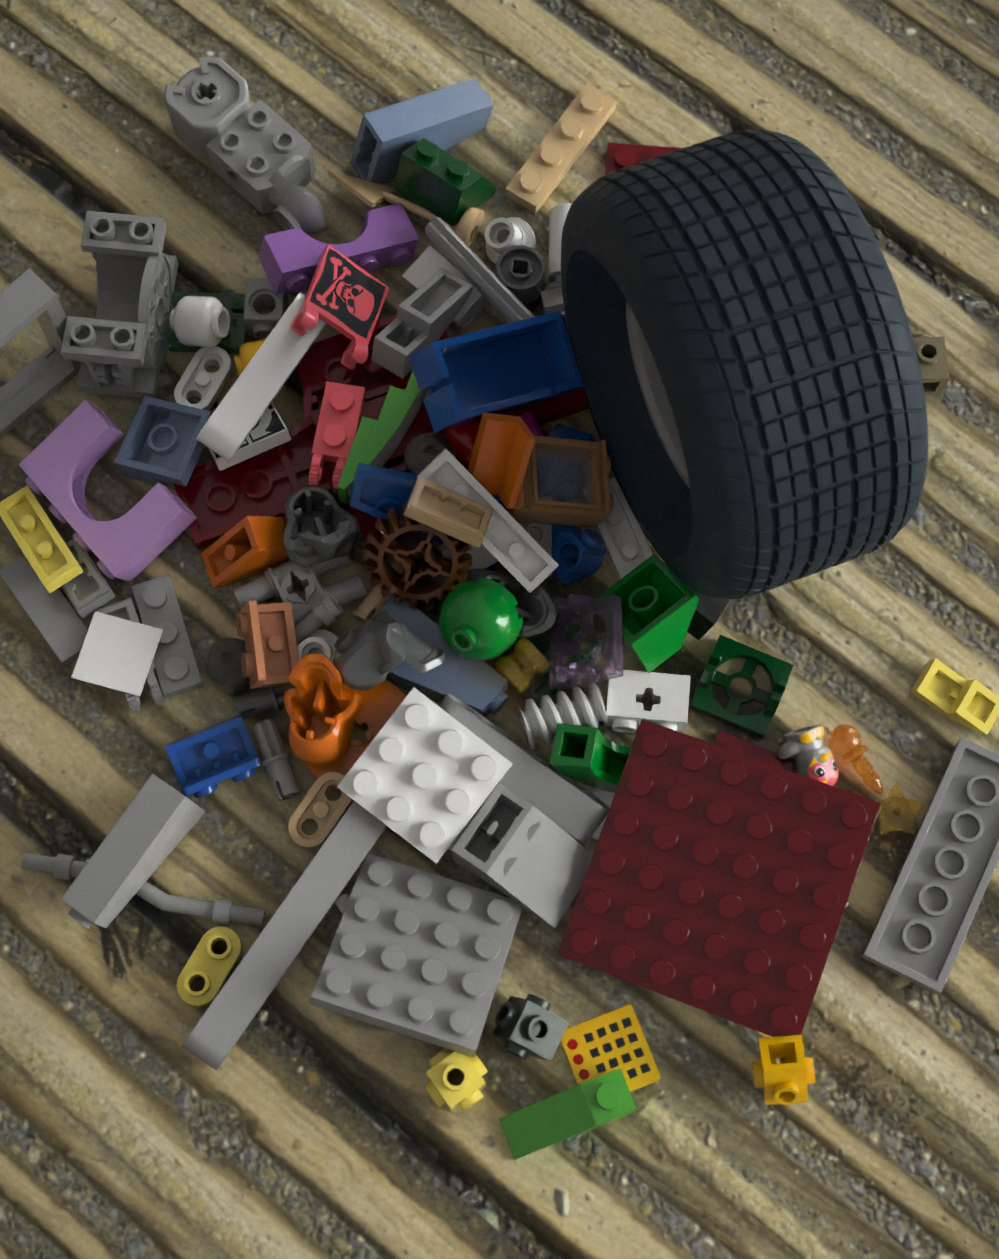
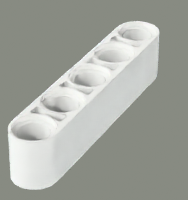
[196,292,327,462]

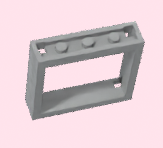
[0,268,81,439]

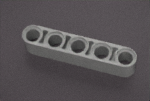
[438,693,610,843]

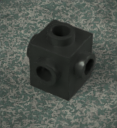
[492,994,569,1062]

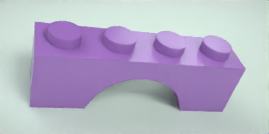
[258,203,419,295]

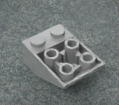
[452,783,593,929]

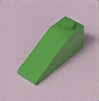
[499,1068,637,1160]

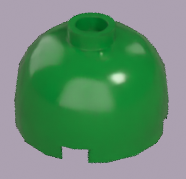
[439,577,523,661]

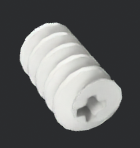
[518,683,608,751]

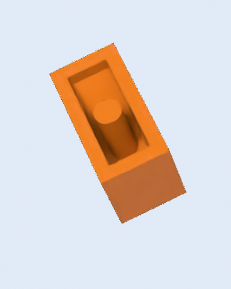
[201,516,288,588]

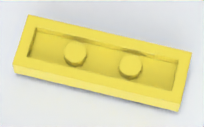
[0,485,84,593]

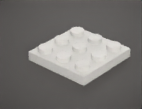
[337,687,513,863]

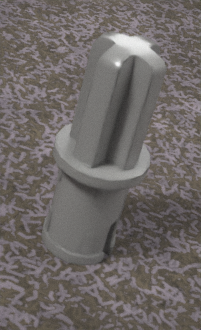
[253,719,301,801]

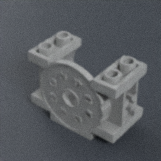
[61,211,178,398]

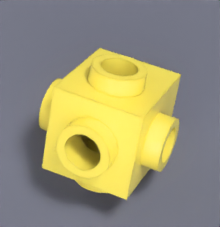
[424,1048,488,1112]

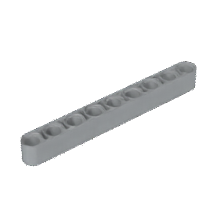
[182,801,387,1070]

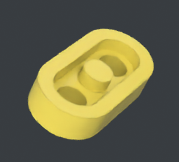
[177,926,243,1008]

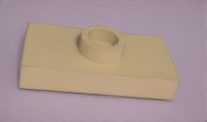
[403,477,493,548]

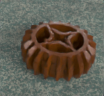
[363,502,473,609]

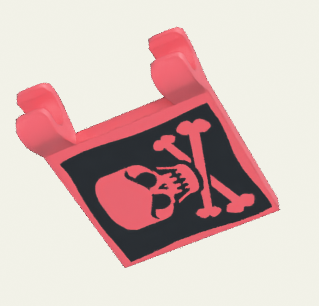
[290,245,389,370]

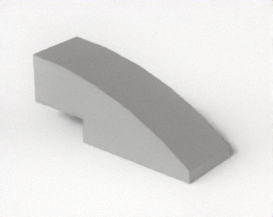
[371,268,474,378]

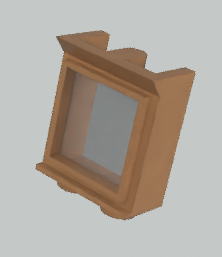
[508,435,614,528]

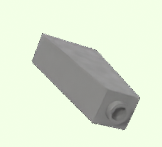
[61,773,205,928]

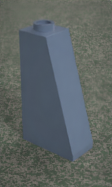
[350,78,494,184]
[372,594,509,717]

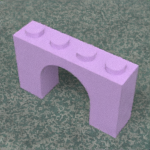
[19,400,197,582]

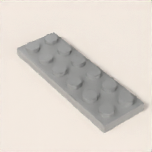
[861,737,999,995]

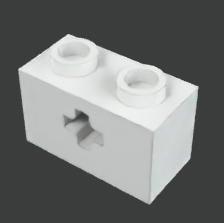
[604,668,691,733]

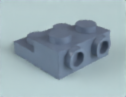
[113,396,212,487]

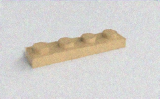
[505,83,617,214]

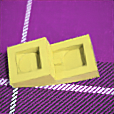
[910,658,999,736]

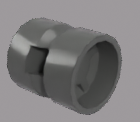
[496,245,545,311]

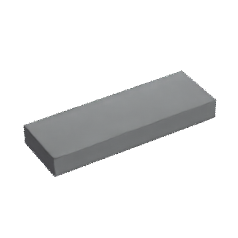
[0,555,88,667]

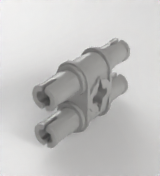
[232,556,367,627]

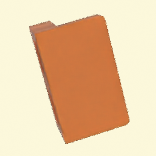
[467,413,535,509]

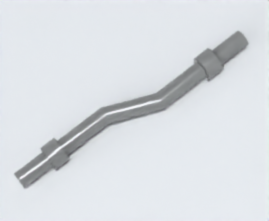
[21,853,266,926]

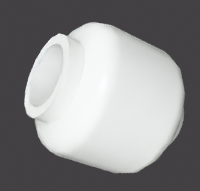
[169,296,230,347]

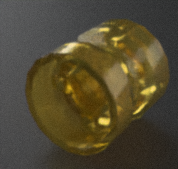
[493,637,550,694]

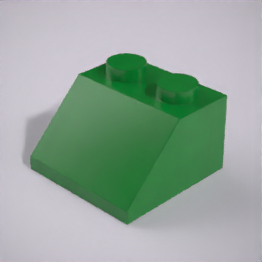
[592,553,699,673]

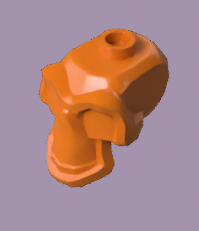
[283,653,363,765]

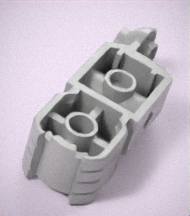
[164,57,327,234]

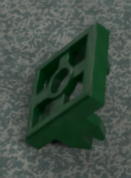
[689,635,794,739]

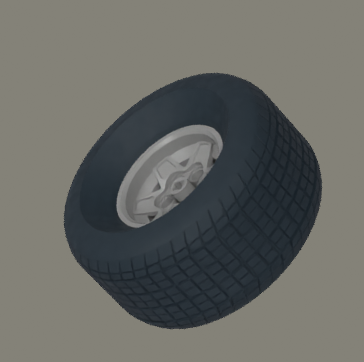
[561,130,928,599]

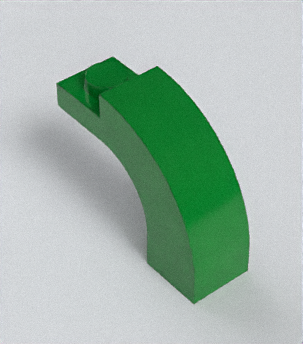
[550,723,631,793]

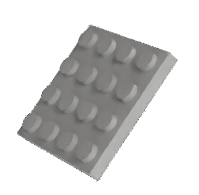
[310,853,523,1057]

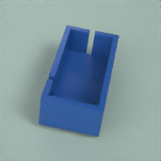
[408,311,583,433]

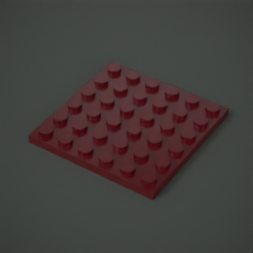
[557,719,881,1037]

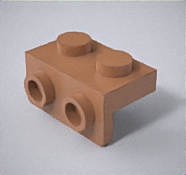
[236,600,299,689]

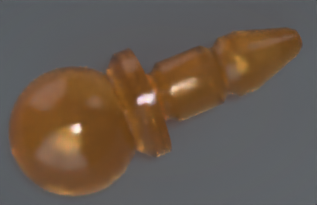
[828,724,883,794]

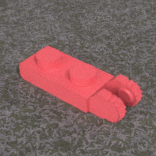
[308,381,366,489]

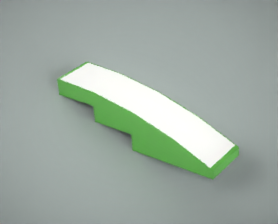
[337,370,427,504]

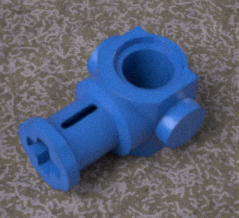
[552,525,607,585]

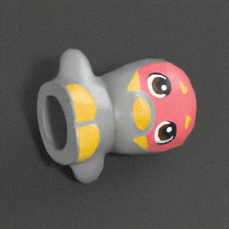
[778,725,839,786]

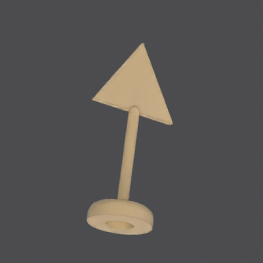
[328,171,484,249]

